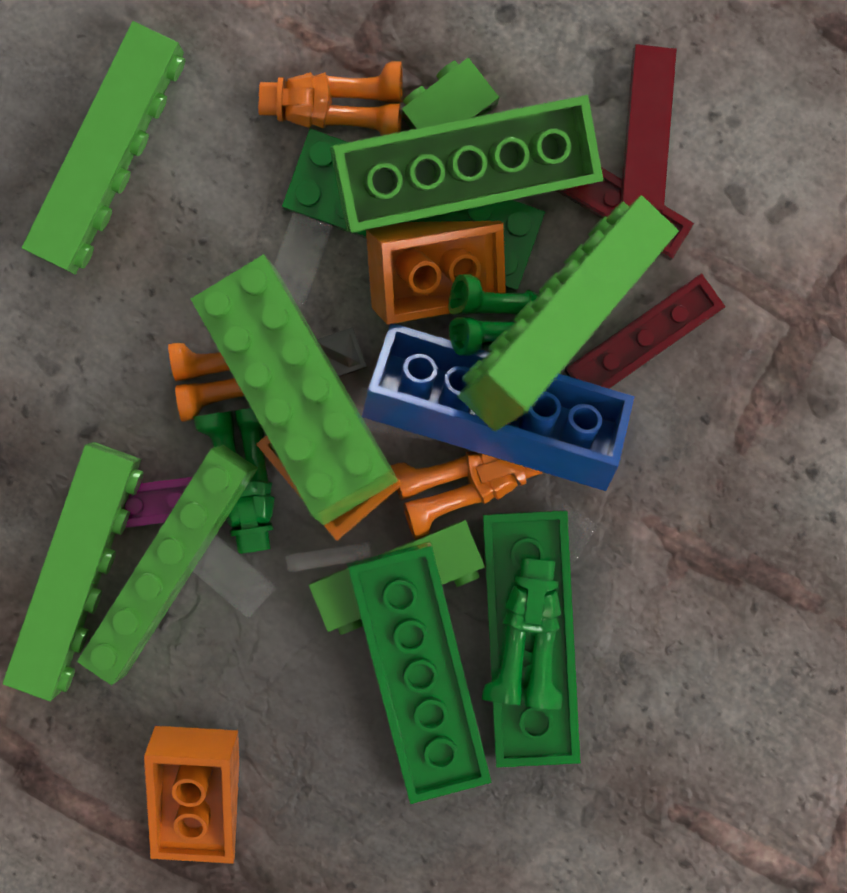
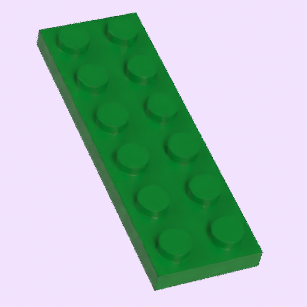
[282,128,545,292]
[483,510,581,768]
[347,542,492,804]

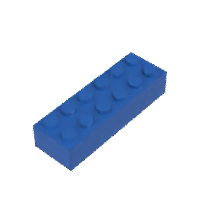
[362,323,635,491]

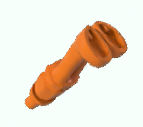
[258,61,403,136]
[168,343,245,422]
[390,452,542,540]

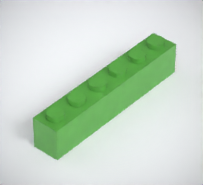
[22,21,185,275]
[2,442,144,701]
[77,445,258,686]

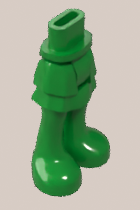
[448,274,541,356]
[194,408,275,554]
[482,558,563,709]

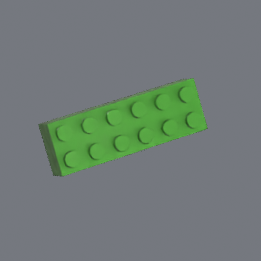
[330,95,604,233]
[457,195,679,432]
[191,254,398,525]

